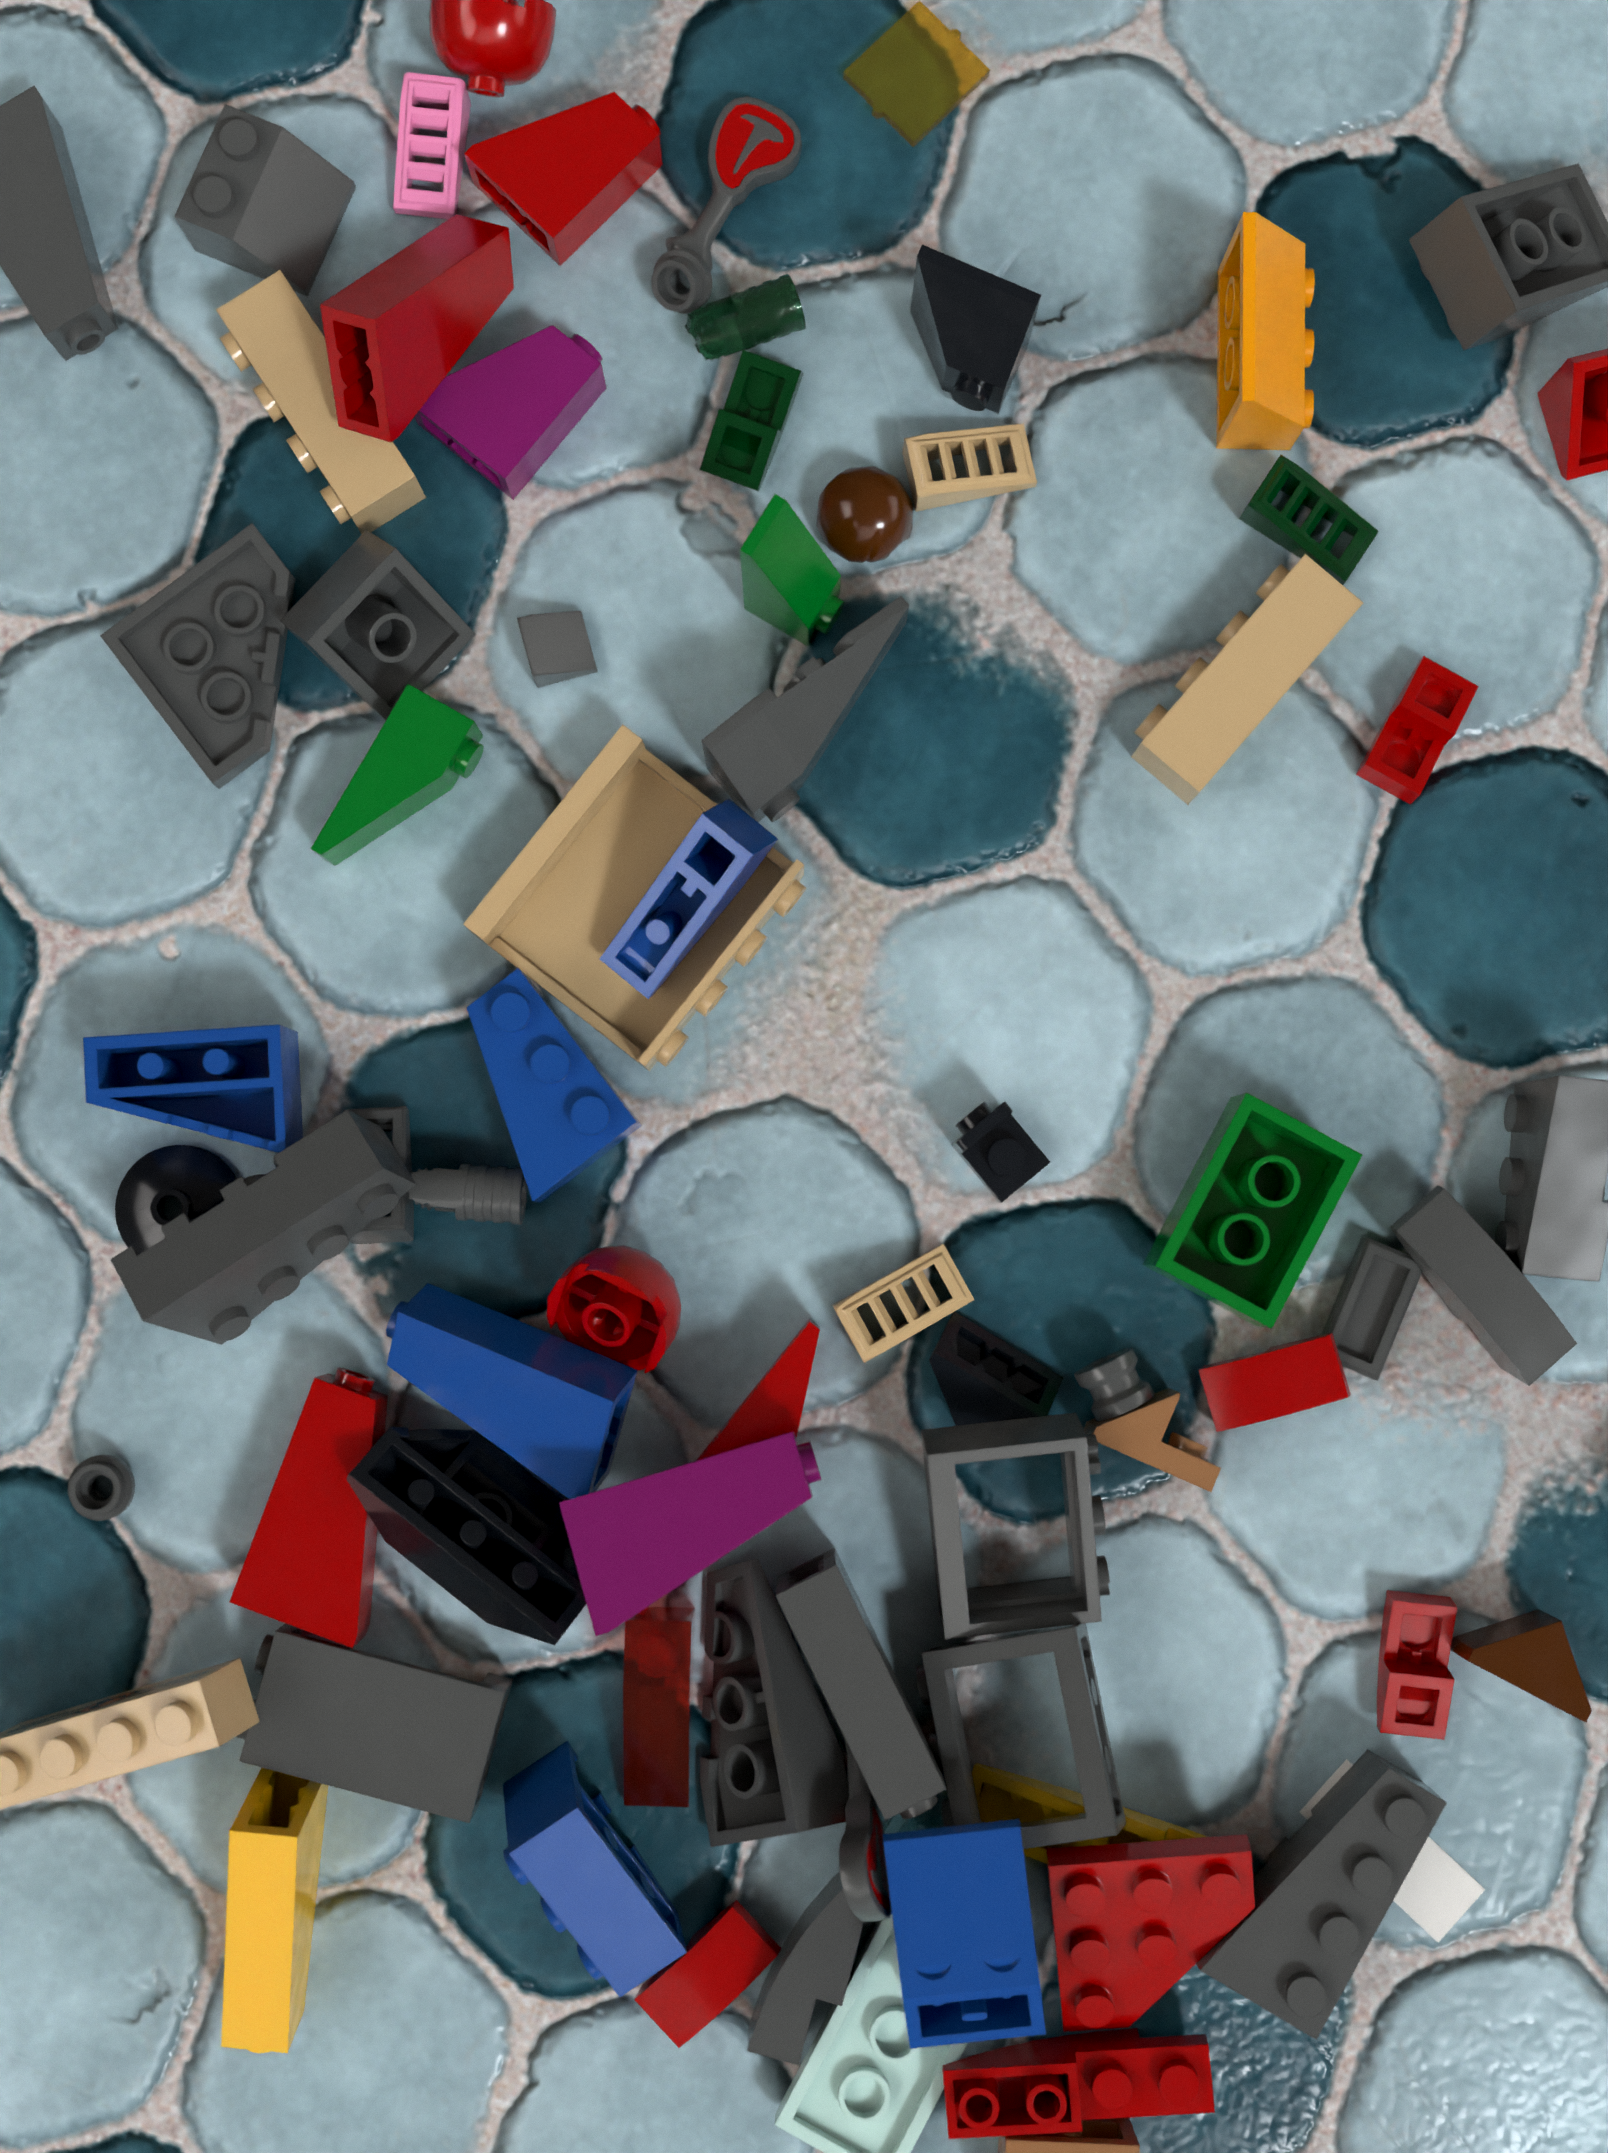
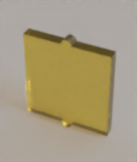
[843,0,990,148]

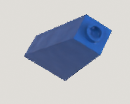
[386,1283,638,1499]

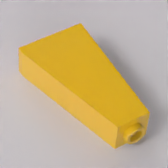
[221,1768,329,2053]

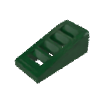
[1239,455,1379,585]

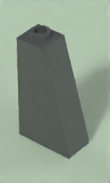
[0,86,118,361]
[775,1548,946,1820]

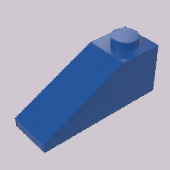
[600,799,778,999]

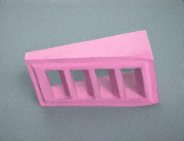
[393,72,471,219]

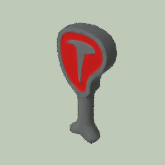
[665,96,802,272]
[839,1733,892,1922]

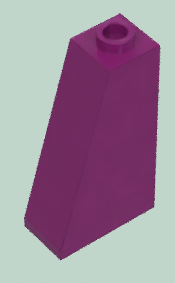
[559,1432,822,1636]

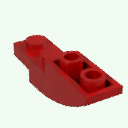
[943,2028,1215,2139]

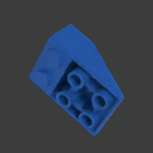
[883,1819,1046,2049]

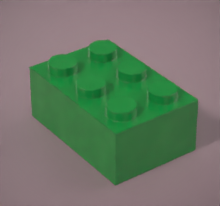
[1142,1092,1362,1329]

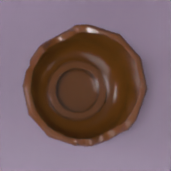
[816,466,913,563]

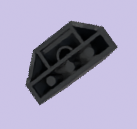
[346,1427,587,1645]

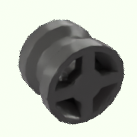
[1074,1347,1155,1422]

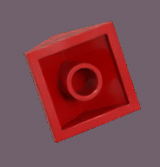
[1537,348,1608,481]

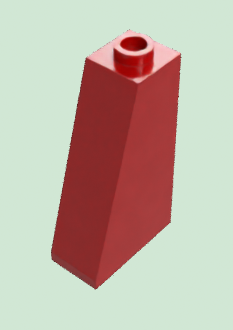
[320,214,514,442]
[229,1367,388,1648]

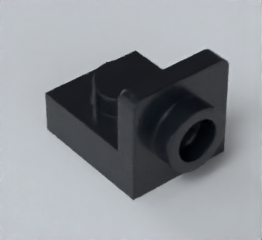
[951,1101,1050,1203]

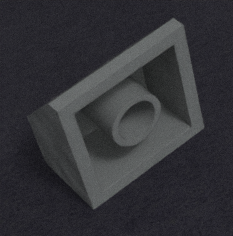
[174,104,356,297]
[280,530,476,721]

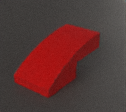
[1356,656,1479,805]
[1198,1333,1351,1432]
[1377,1590,1457,1740]
[634,1900,781,2048]

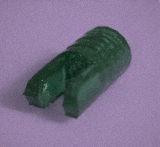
[685,274,806,361]

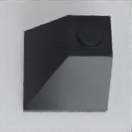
[910,244,1041,414]

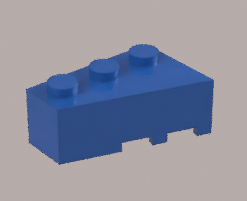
[466,968,642,1203]

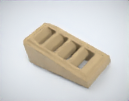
[902,423,1037,512]
[832,1244,974,1363]

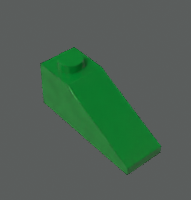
[740,494,845,646]
[311,684,484,866]

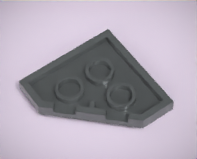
[100,523,296,789]

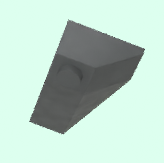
[701,596,909,822]

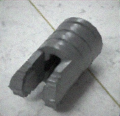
[408,1163,528,1225]

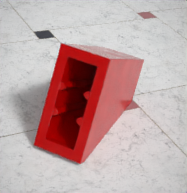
[464,92,663,266]

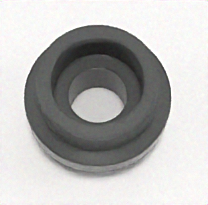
[651,247,712,314]
[68,1455,135,1521]

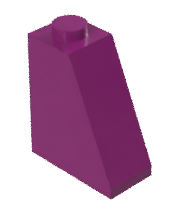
[415,325,607,500]

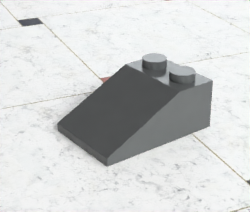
[1409,163,1608,351]

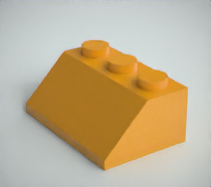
[1216,212,1315,450]

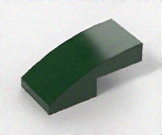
[699,350,803,492]

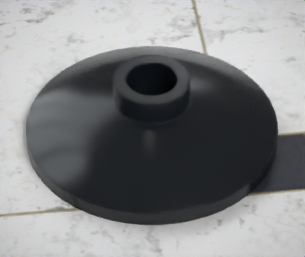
[115,1145,237,1254]

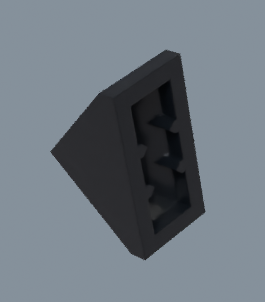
[929,1311,1063,1426]

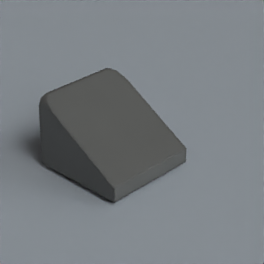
[517,611,598,688]

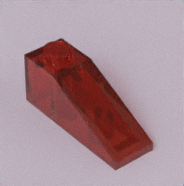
[623,1607,695,1807]

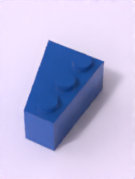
[83,1024,303,1153]
[503,1740,687,1997]

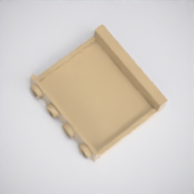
[463,724,806,1071]

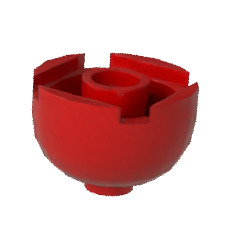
[429,0,556,97]
[547,1245,681,1374]

